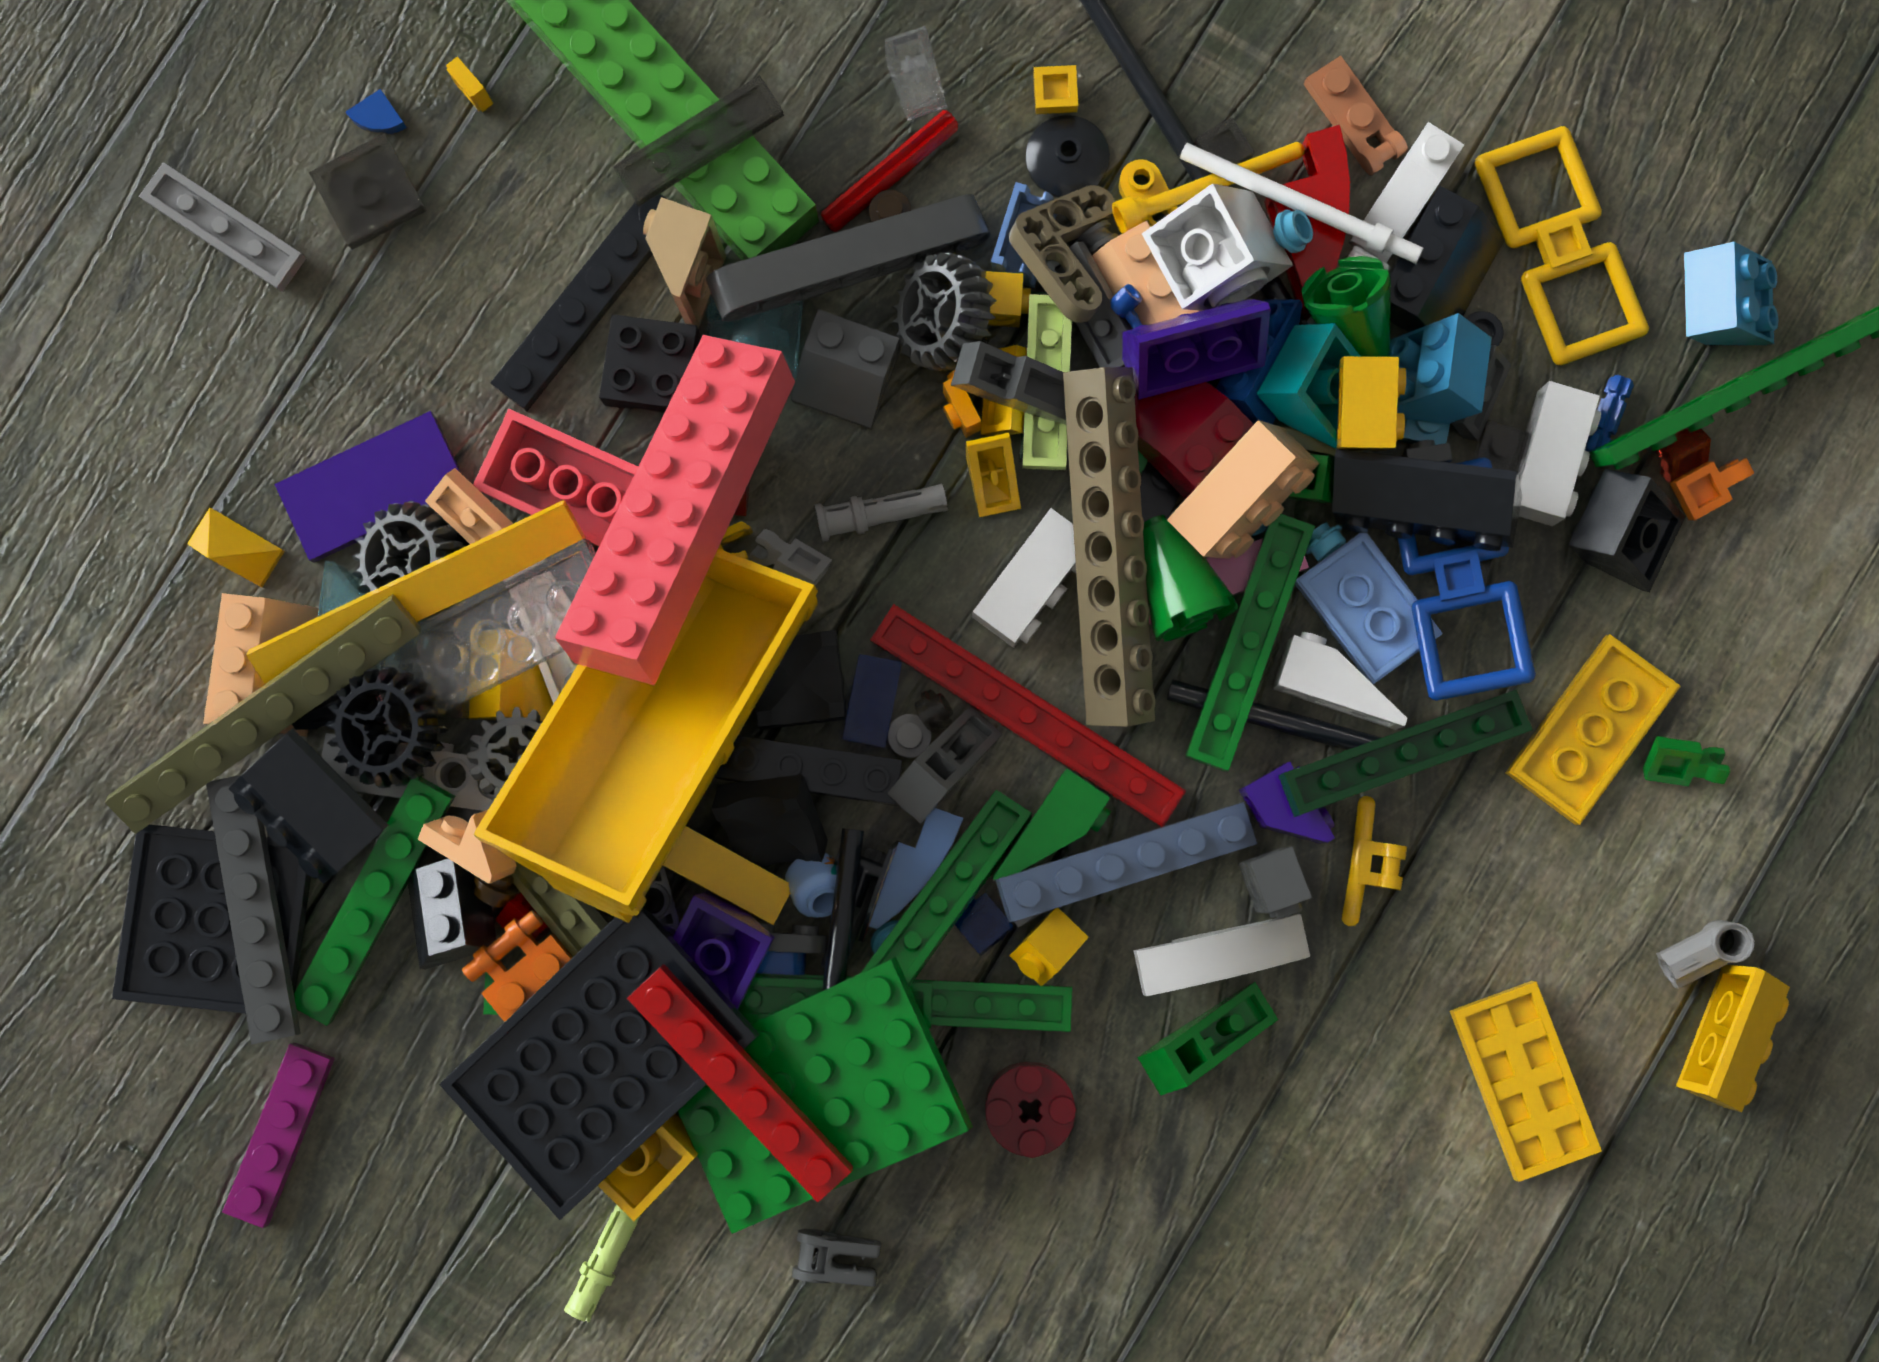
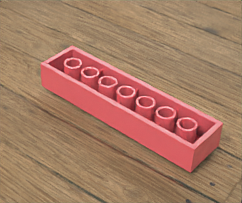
[555,335,795,685]

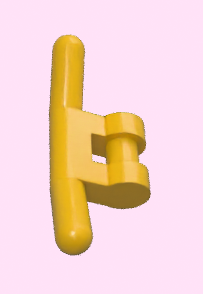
[1342,796,1407,927]

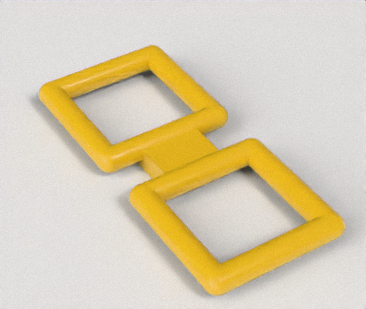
[1475,126,1649,366]

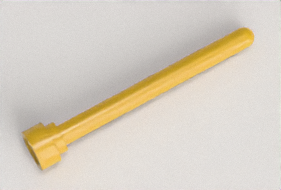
[1112,142,1305,234]

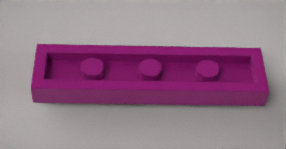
[222,1042,335,1228]

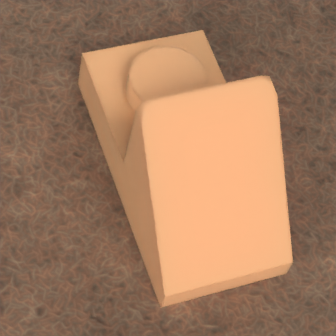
[418,809,517,884]

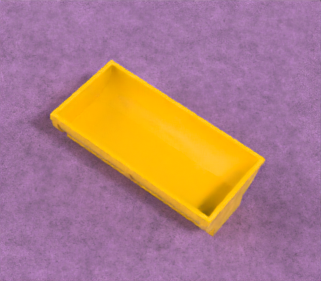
[473,549,818,923]

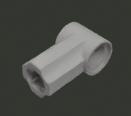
[1656,920,1755,989]

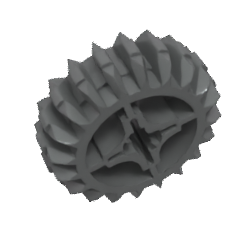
[892,252,997,372]
[351,501,466,594]

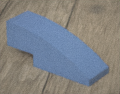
[869,808,964,929]

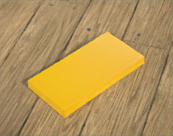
[1505,634,1681,825]

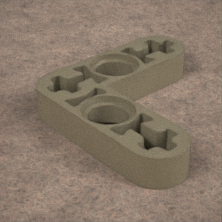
[1009,185,1115,323]

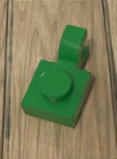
[1643,736,1730,787]

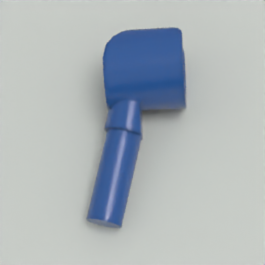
[1111,284,1142,329]

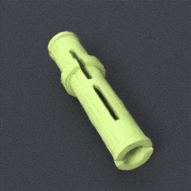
[564,1204,641,1322]

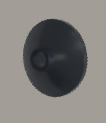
[1025,115,1110,197]

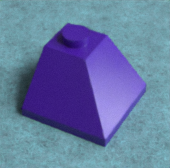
[673,891,775,1009]

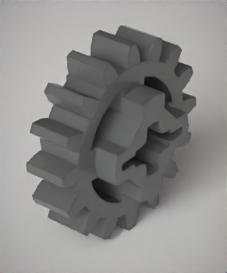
[467,707,542,798]

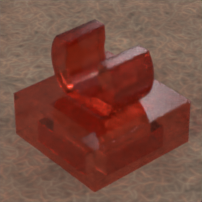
[1656,428,1711,483]

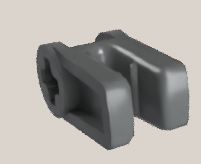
[792,1229,882,1287]

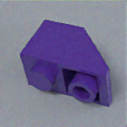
[1239,761,1335,844]

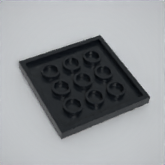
[112,824,311,1014]

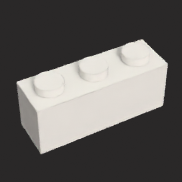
[1515,381,1601,526]
[972,508,1076,648]

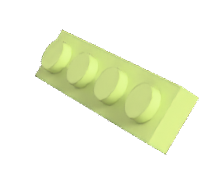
[1022,294,1072,470]

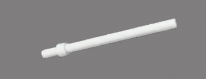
[1180,143,1424,264]

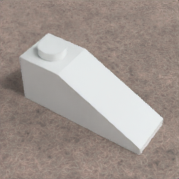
[1349,122,1464,263]
[1272,632,1407,730]

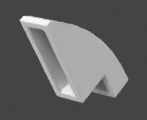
[1133,913,1310,996]

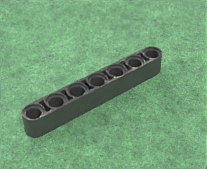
[706,194,991,322]

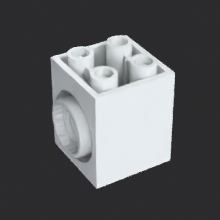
[1142,183,1293,311]

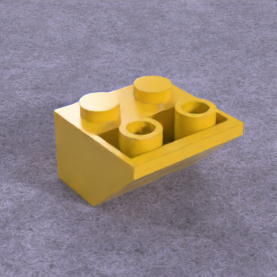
[1337,356,1406,451]

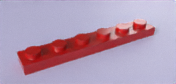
[627,964,853,1203]

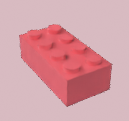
[473,409,638,547]

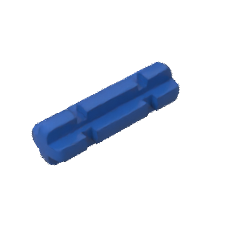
[1585,375,1634,452]

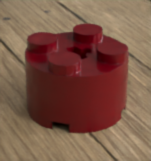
[985,1062,1076,1158]

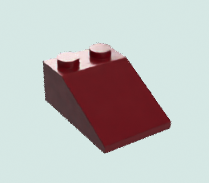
[1134,382,1254,499]

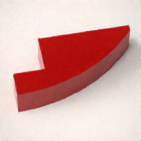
[1264,125,1350,319]

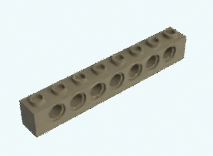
[1063,367,1155,727]

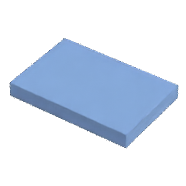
[1295,532,1443,684]

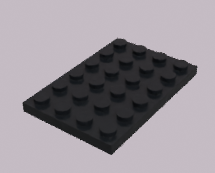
[439,906,760,1220]

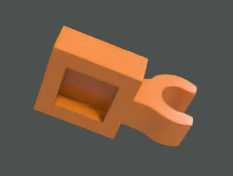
[1669,458,1754,520]

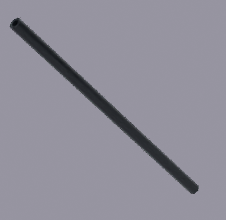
[1080,0,1308,325]

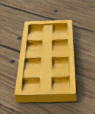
[1450,981,1602,1182]

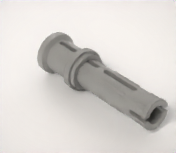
[814,483,948,542]

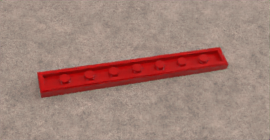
[870,604,1186,827]

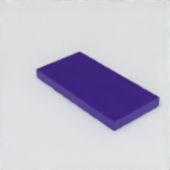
[274,411,462,563]

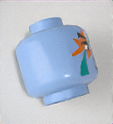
[785,853,837,918]

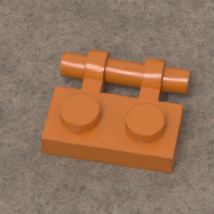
[462,910,573,1022]

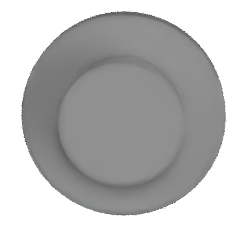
[888,714,931,758]

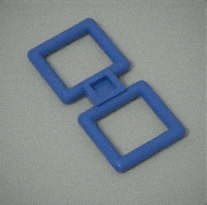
[1398,457,1536,701]

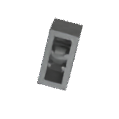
[1238,846,1312,919]

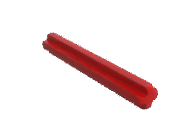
[821,110,958,232]

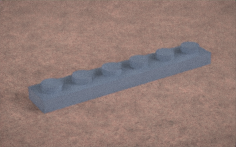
[995,802,1257,922]

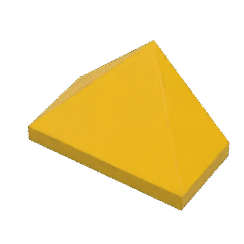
[966,433,1021,517]
[187,508,285,587]

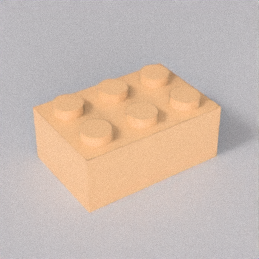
[1167,420,1319,559]

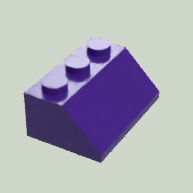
[1122,299,1271,400]

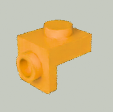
[943,370,981,438]

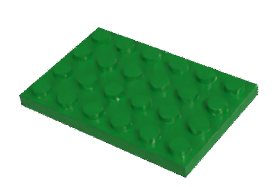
[678,957,973,1234]

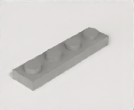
[139,162,306,292]

